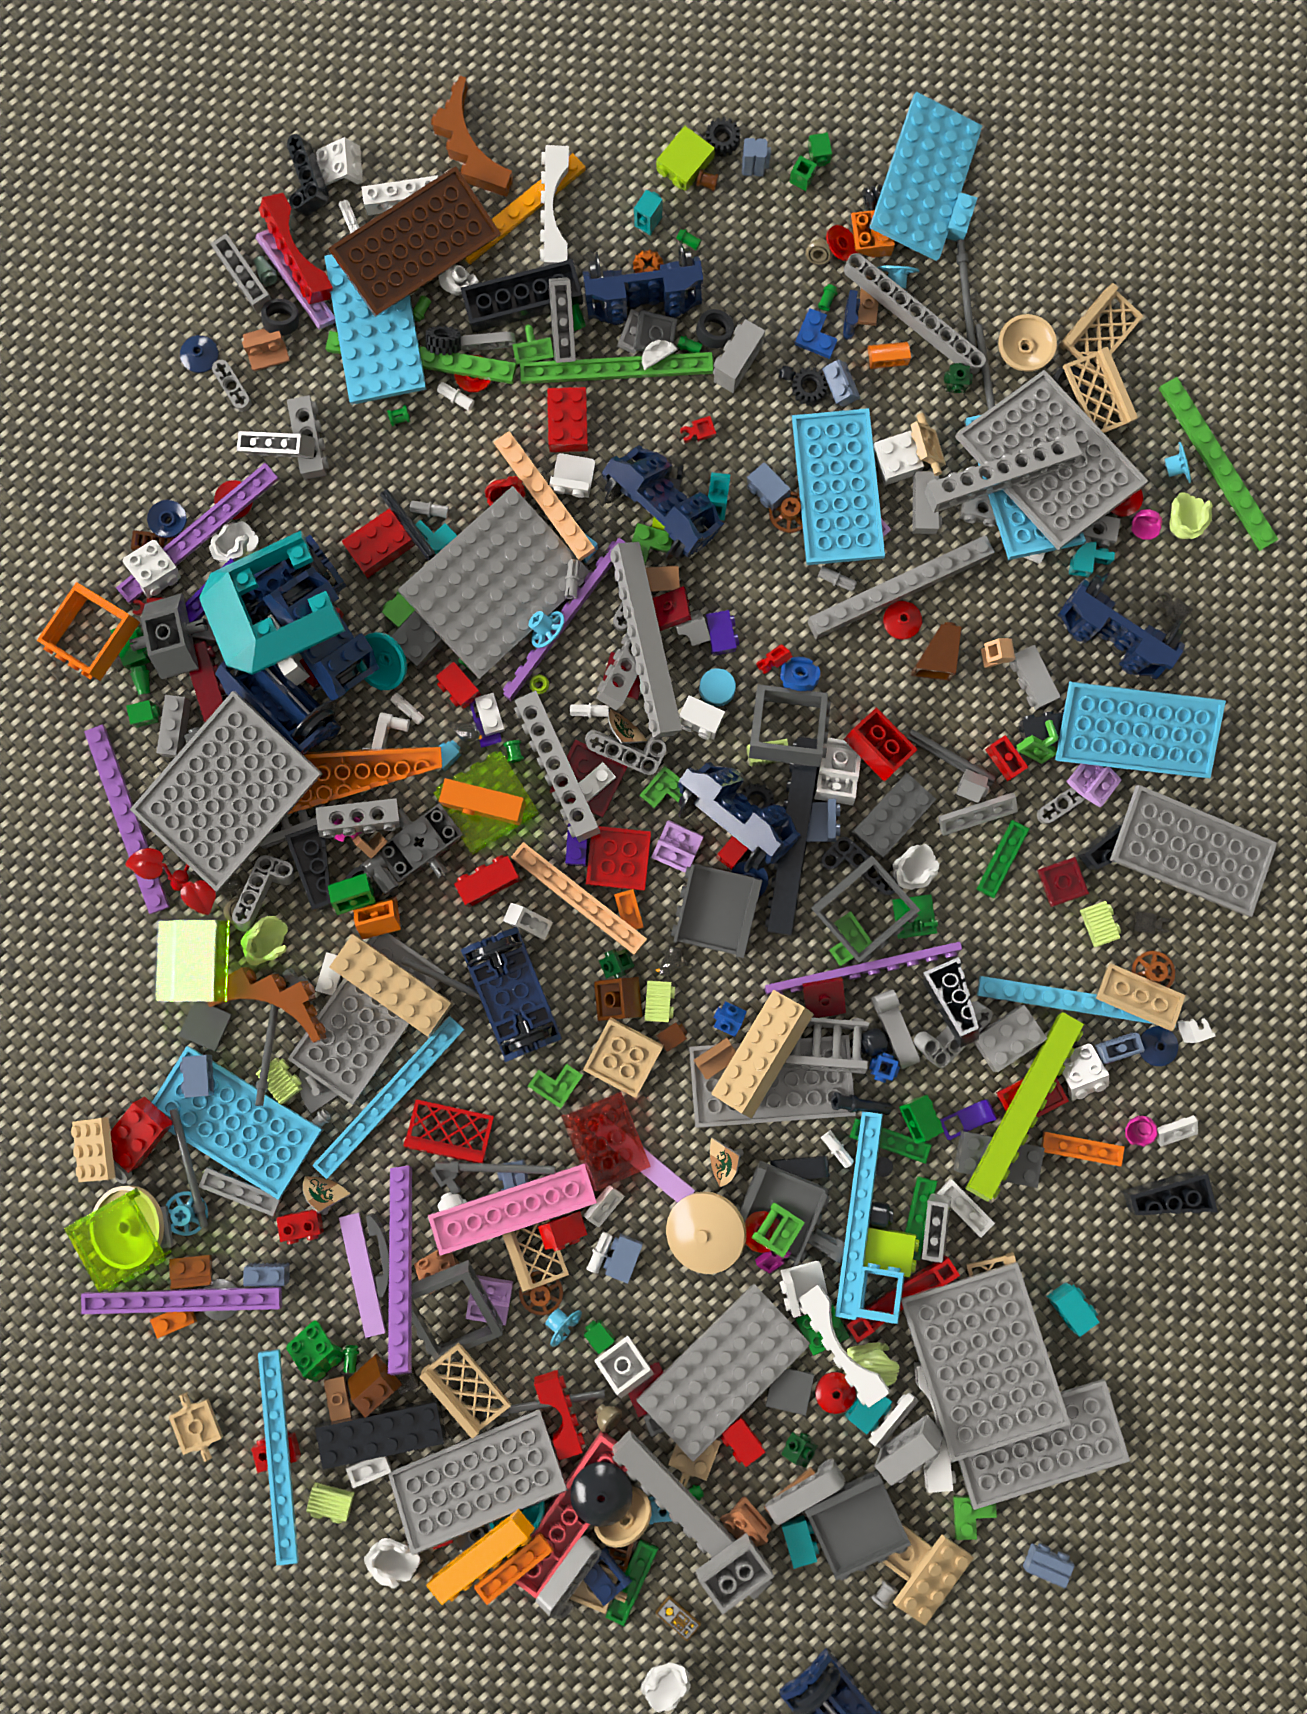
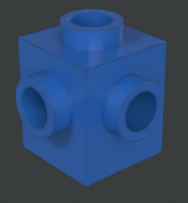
[713,1001,747,1037]
[869,1053,899,1083]

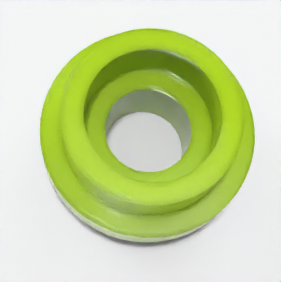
[530,675,549,694]

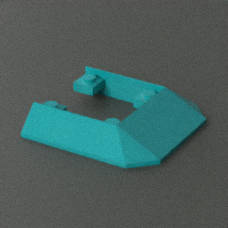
[199,531,345,674]

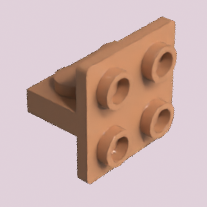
[242,329,290,371]
[414,1250,460,1294]
[720,1497,772,1547]

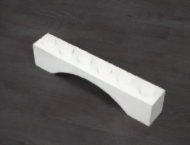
[540,145,569,266]
[798,1285,891,1407]
[914,1362,956,1493]

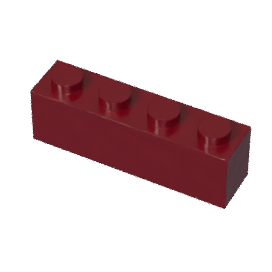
[189,641,226,722]

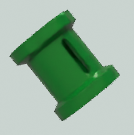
[387,405,411,427]
[503,740,524,763]

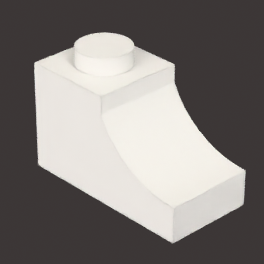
[503,903,553,940]

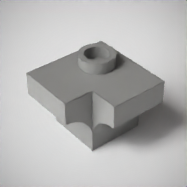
[674,610,711,646]

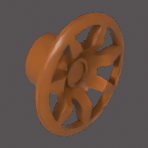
[769,492,803,533]
[1131,951,1175,988]
[519,1271,563,1315]

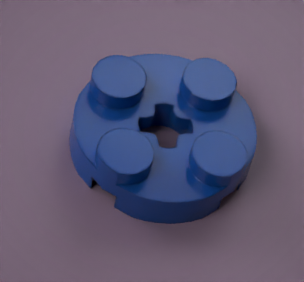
[780,657,820,691]

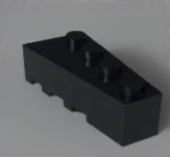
[1077,816,1125,870]
[285,824,332,913]
[923,957,979,1048]
[1123,1169,1218,1215]

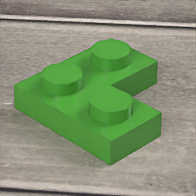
[632,523,673,565]
[639,766,682,809]
[829,911,872,966]
[528,1064,583,1109]
[953,1495,997,1540]

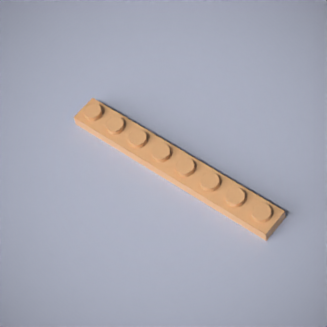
[494,431,596,561]
[511,842,647,955]

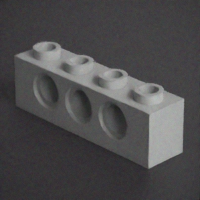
[211,233,271,314]
[549,278,576,363]
[287,395,329,480]
[237,431,316,458]
[596,633,638,710]
[316,798,400,838]

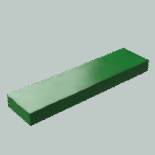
[976,820,1030,899]
[849,1118,932,1164]
[905,1176,937,1261]
[605,1538,659,1626]

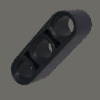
[770,1156,830,1179]

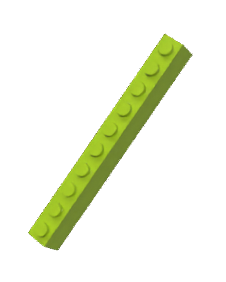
[965,1012,1084,1201]

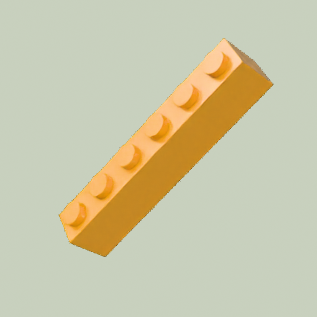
[426,1509,535,1605]

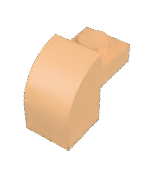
[981,638,1016,668]

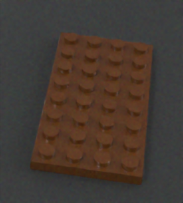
[328,166,501,317]

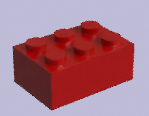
[547,387,588,452]
[341,508,415,578]
[843,707,918,782]
[454,855,521,908]
[110,1096,173,1173]

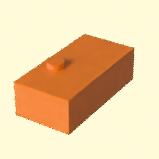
[439,778,526,826]

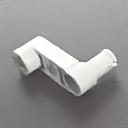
[362,712,410,749]

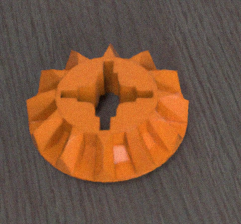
[633,249,663,273]

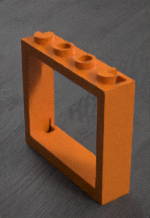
[37,582,140,681]

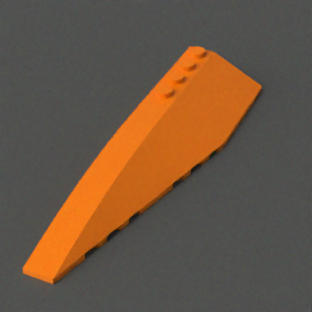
[287,747,442,815]

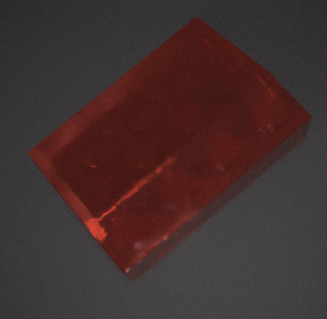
[561,1092,651,1191]

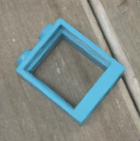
[856,1263,905,1324]

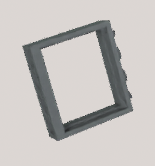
[749,684,831,767]
[811,856,920,963]
[411,1260,503,1361]

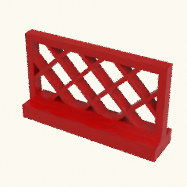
[403,1099,494,1164]

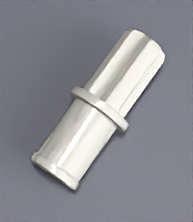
[437,382,475,411]
[570,703,609,718]
[820,1130,854,1168]
[586,1232,613,1274]

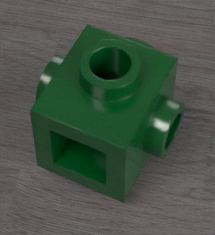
[944,363,973,393]
[599,949,635,979]
[781,1432,818,1468]

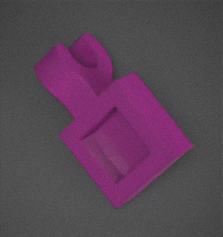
[755,1250,791,1274]

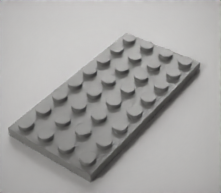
[1110,785,1277,917]
[288,933,446,1105]
[689,1035,856,1128]
[636,1284,810,1462]
[958,1379,1130,1510]
[388,1409,568,1555]

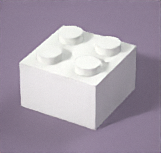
[873,431,924,486]
[679,695,725,740]
[594,1336,654,1398]

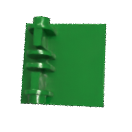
[892,894,938,939]
[796,1301,850,1356]

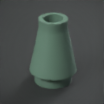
[254,256,277,286]

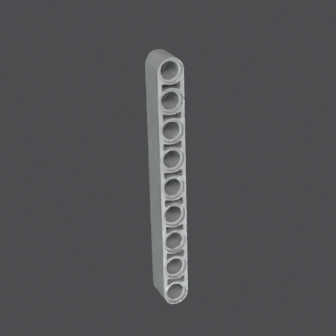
[844,253,986,375]

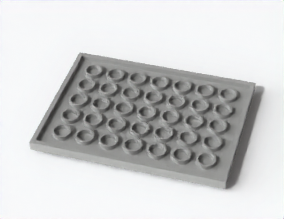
[955,370,1148,551]
[397,486,590,679]
[130,691,323,892]
[901,1262,1070,1462]

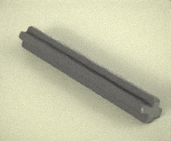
[907,730,995,786]

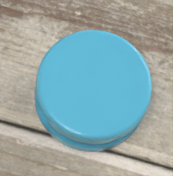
[699,668,736,707]

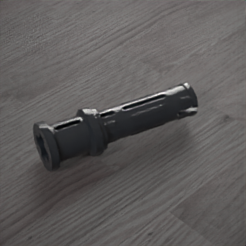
[831,1092,892,1115]

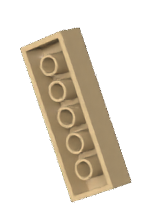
[329,934,454,1037]
[711,990,814,1119]

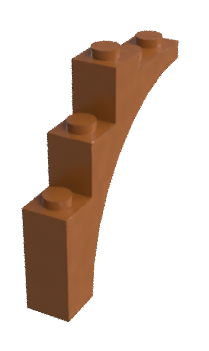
[431,75,513,197]
[201,967,327,1043]

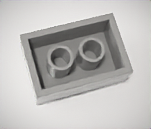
[713,319,765,393]
[973,1005,1047,1072]
[875,1414,943,1486]
[696,1533,774,1615]

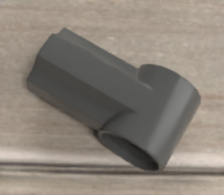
[361,853,399,896]
[811,1228,845,1264]

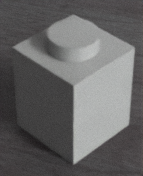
[956,769,989,803]

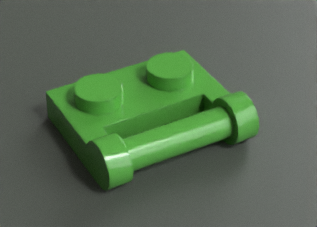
[752,1203,805,1258]

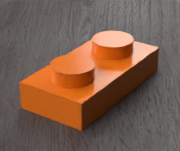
[614,889,644,930]
[150,1311,197,1339]

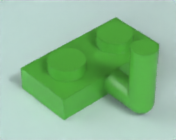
[512,324,554,364]
[1016,720,1058,764]

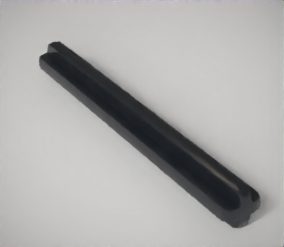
[380,489,436,560]

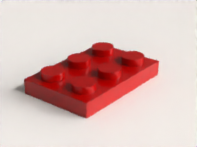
[996,1077,1069,1117]

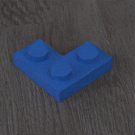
[794,308,838,359]

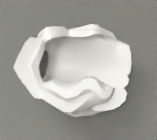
[209,521,259,563]
[893,844,939,890]
[364,1538,421,1588]
[641,1663,690,1713]

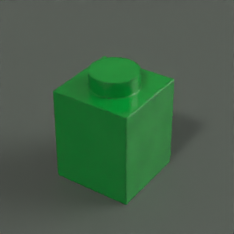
[808,132,832,167]
[789,156,817,191]
[126,700,160,728]
[584,1319,615,1354]

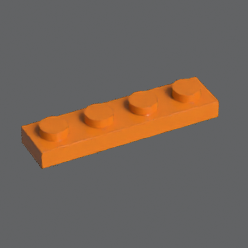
[1041,1131,1125,1167]
[474,1532,553,1605]

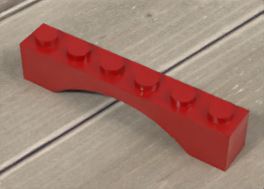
[259,193,333,305]
[844,1255,960,1343]

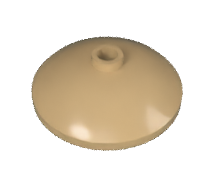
[998,314,1057,372]
[594,1486,652,1547]

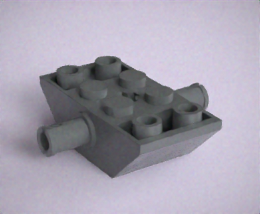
[129,593,208,679]
[377,803,463,882]

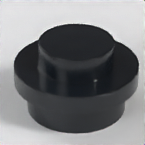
[777,366,796,381]
[876,1157,893,1177]

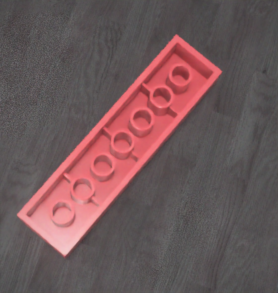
[515,1431,628,1599]

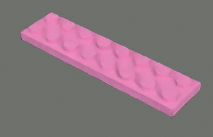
[428,1163,597,1256]

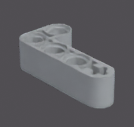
[585,730,666,775]
[232,855,295,931]
[871,989,920,1070]
[914,1001,992,1068]
[765,1458,845,1525]
[536,1536,601,1619]

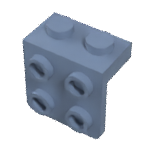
[807,799,840,842]

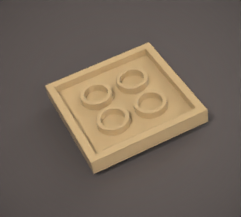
[583,1017,664,1098]
[71,1117,115,1182]

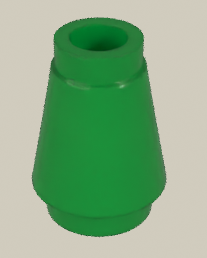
[129,665,150,695]

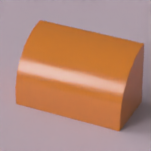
[868,342,911,369]

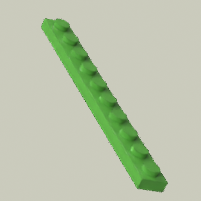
[325,331,517,384]
[520,352,713,384]
[1159,377,1279,551]

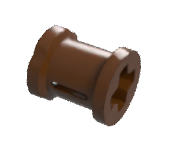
[696,169,719,192]

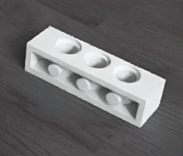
[362,176,438,216]

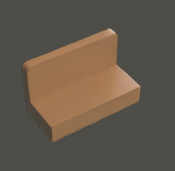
[645,565,680,591]
[351,832,388,859]
[693,1038,736,1079]

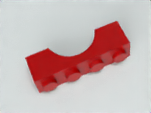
[534,1369,585,1461]

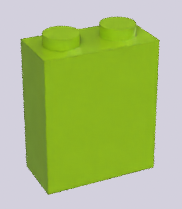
[656,126,715,191]
[864,1227,919,1277]

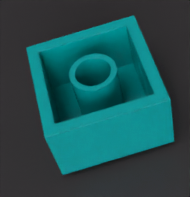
[1046,1282,1100,1337]

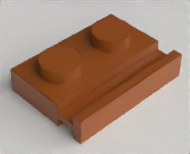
[169,1255,213,1289]

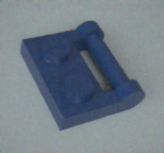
[843,290,860,340]
[583,1547,633,1606]

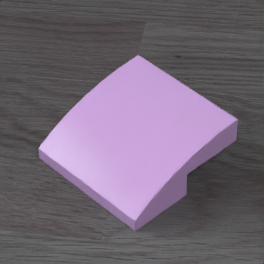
[1066,764,1122,807]
[651,820,704,873]
[466,1275,513,1326]

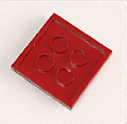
[586,826,651,891]

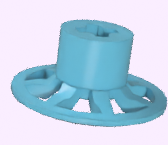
[877,265,919,289]
[1164,442,1191,483]
[529,611,565,648]
[166,1191,208,1236]
[546,1308,582,1347]

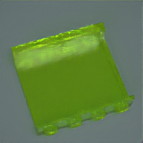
[433,751,539,855]
[155,920,230,1002]
[64,1188,172,1293]

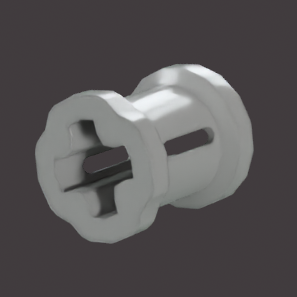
[872,1580,898,1609]

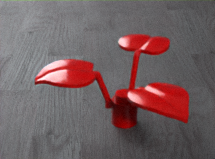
[125,848,216,915]

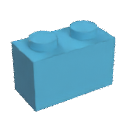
[946,192,977,241]

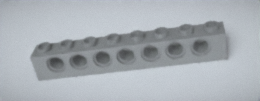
[924,434,1083,513]
[960,495,1121,548]
[514,691,600,842]

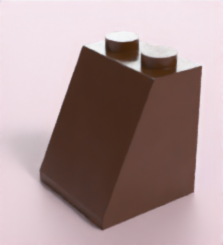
[911,622,961,681]

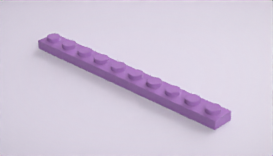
[116,463,279,604]
[503,538,625,701]
[84,724,170,914]
[765,942,962,995]
[388,1166,412,1375]
[81,1287,282,1314]

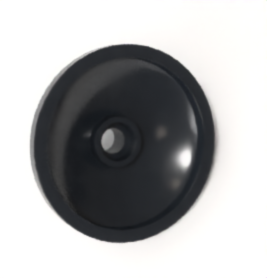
[570,1462,633,1527]

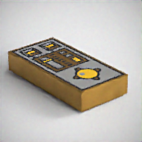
[656,1595,700,1641]

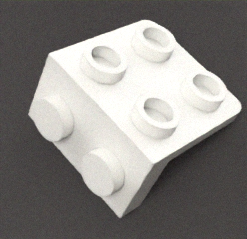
[316,137,363,186]
[550,453,595,498]
[123,540,181,598]
[1062,1044,1109,1100]
[780,1261,827,1318]

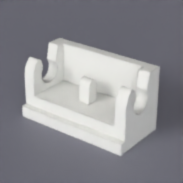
[1177,1019,1215,1043]

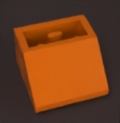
[851,210,895,258]
[353,896,401,940]

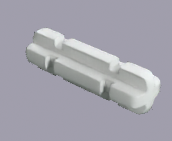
[339,200,360,233]
[390,693,424,725]

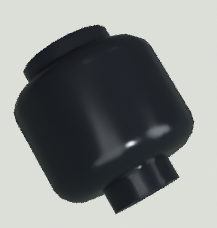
[861,1028,889,1057]
[869,1202,893,1229]

